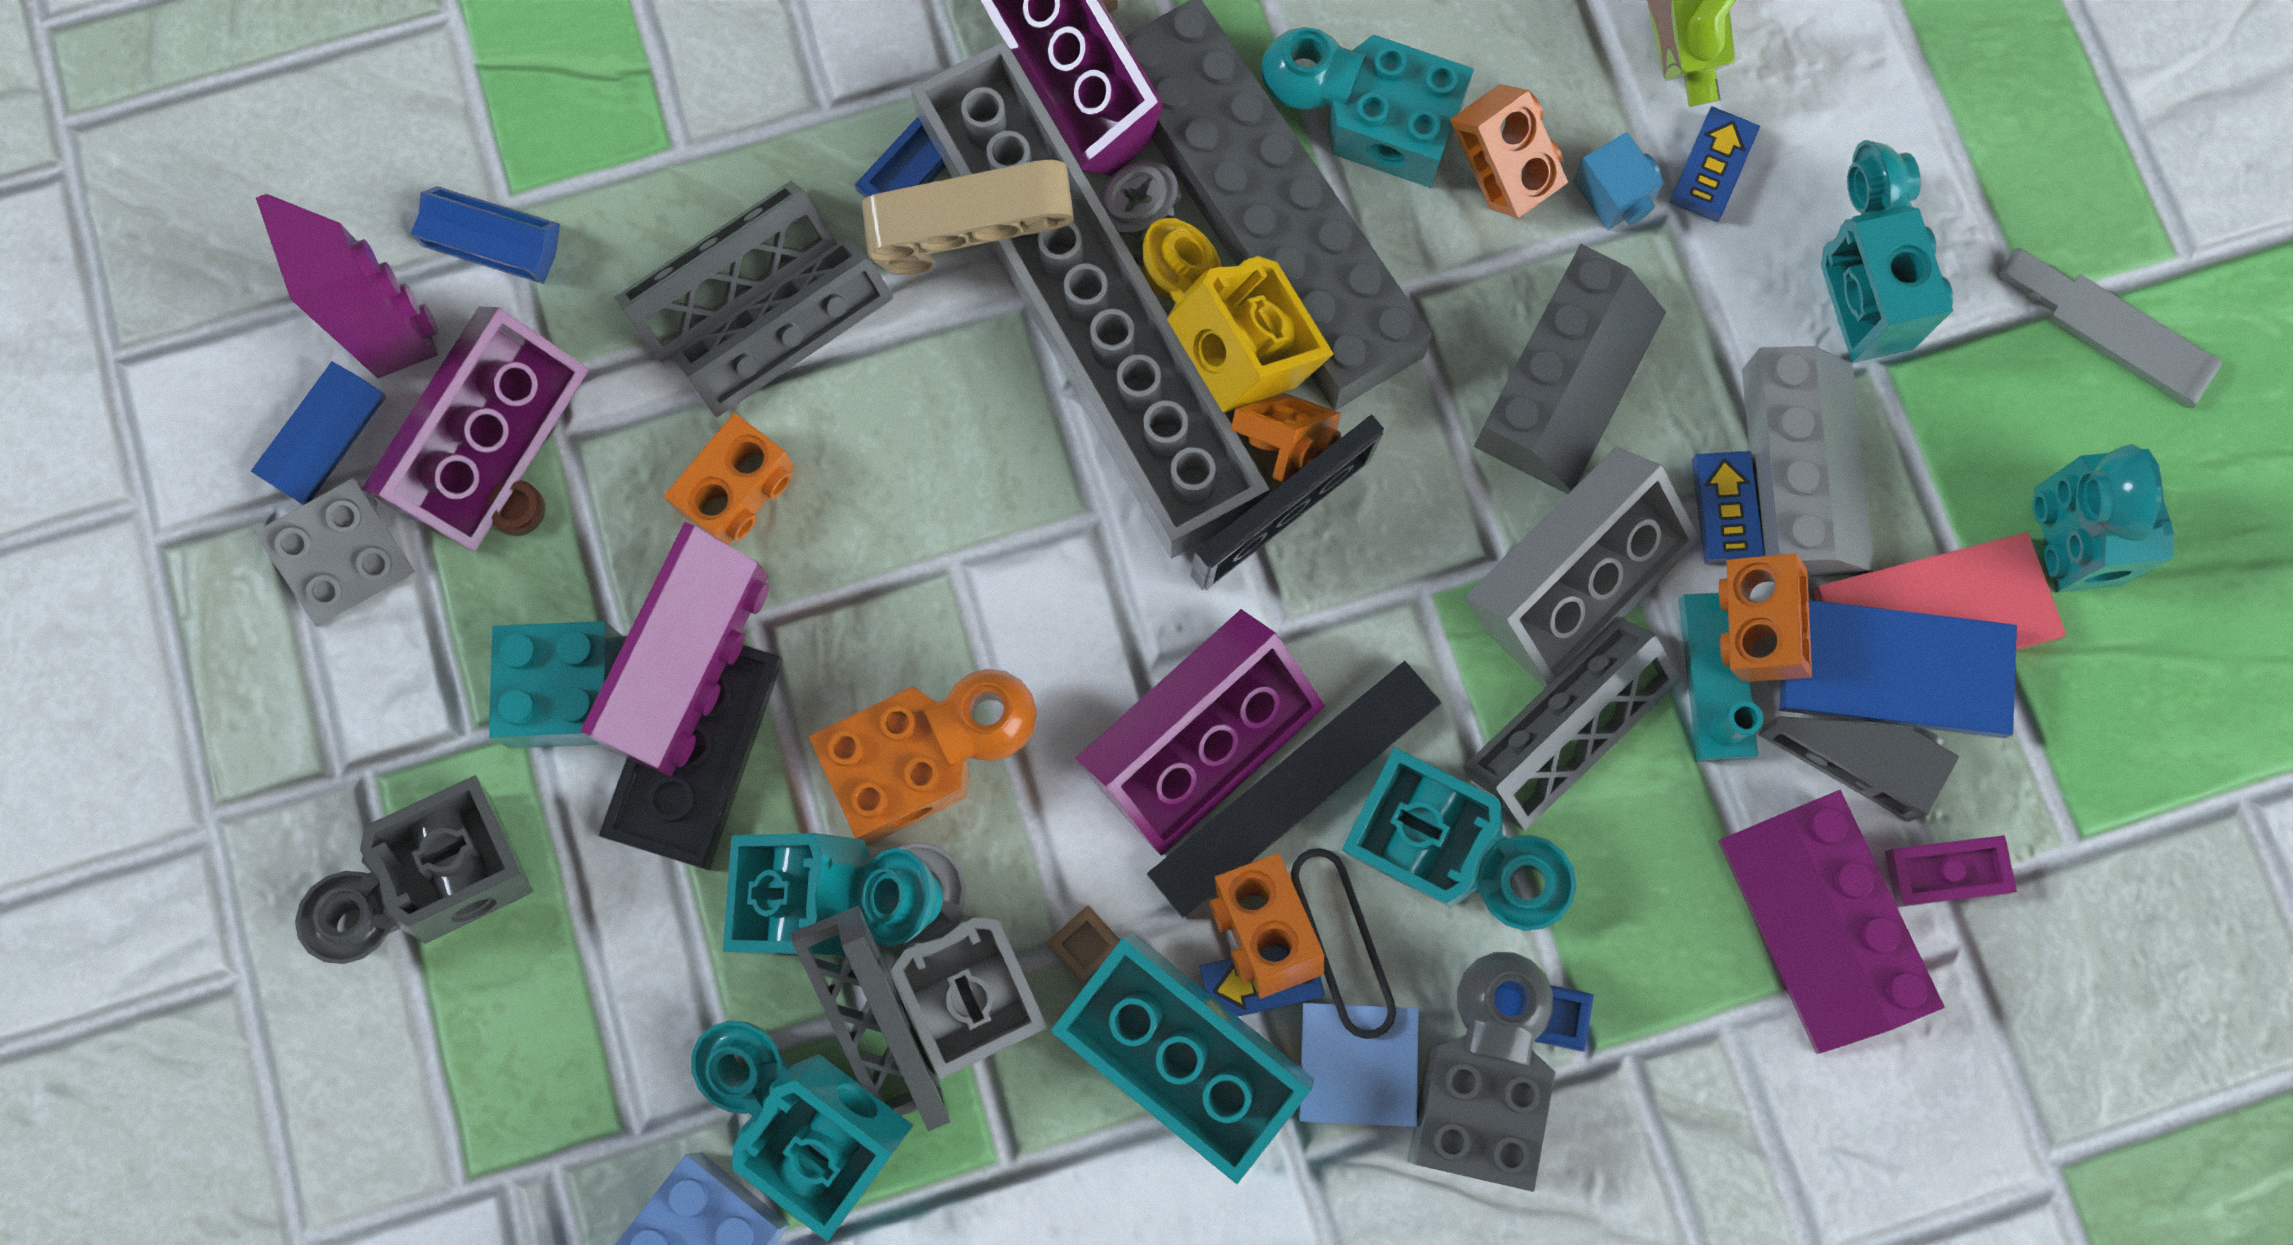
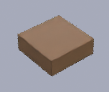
[1046,905,1120,987]

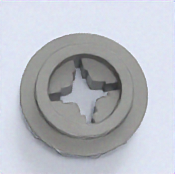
[1099,161,1182,239]

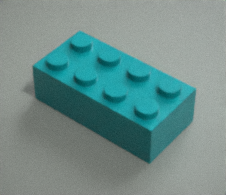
[1050,932,1315,1185]

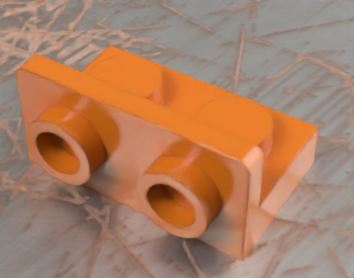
[1231,393,1341,482]

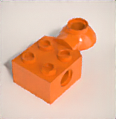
[809,669,1037,846]

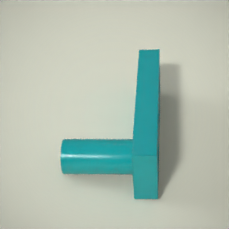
[1678,593,1763,762]

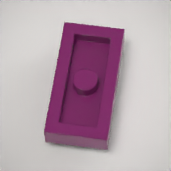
[1884,835,2017,908]

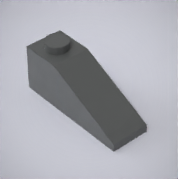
[1759,716,1960,822]

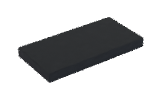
[1190,414,1384,590]
[598,645,783,871]

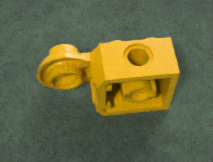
[1142,218,1334,413]

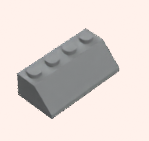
[1742,346,1874,576]
[1464,447,1700,688]

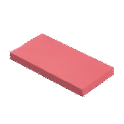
[1813,532,2066,651]

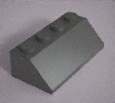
[1473,243,1666,494]

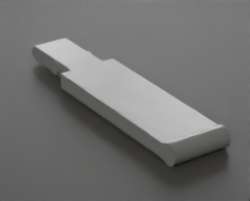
[1998,248,2222,408]

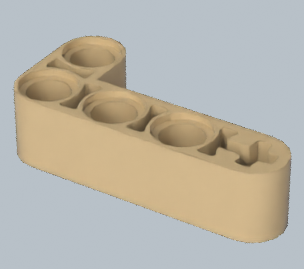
[862,160,1074,275]

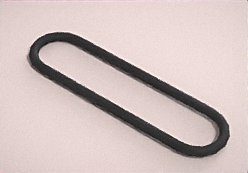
[1291,848,1396,1039]

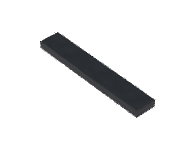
[1147,660,1442,919]

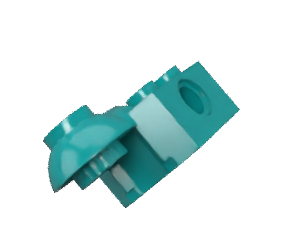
[1261,27,1474,188]
[1821,140,1953,363]
[2032,444,2175,593]
[1342,747,1576,931]
[723,833,943,957]
[691,1020,913,1242]

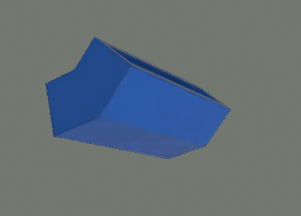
[410,186,560,284]
[250,361,386,505]

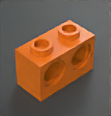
[1450,84,1568,219]
[663,412,794,545]
[1719,553,1812,683]
[1209,853,1324,999]

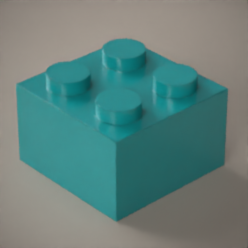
[489,621,622,749]

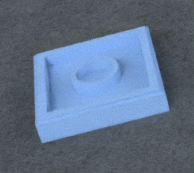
[1298,1003,1419,1127]

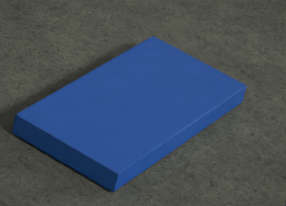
[1779,600,2017,738]

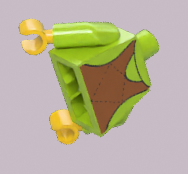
[1647,0,1736,107]

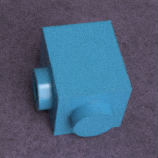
[1573,132,1664,230]

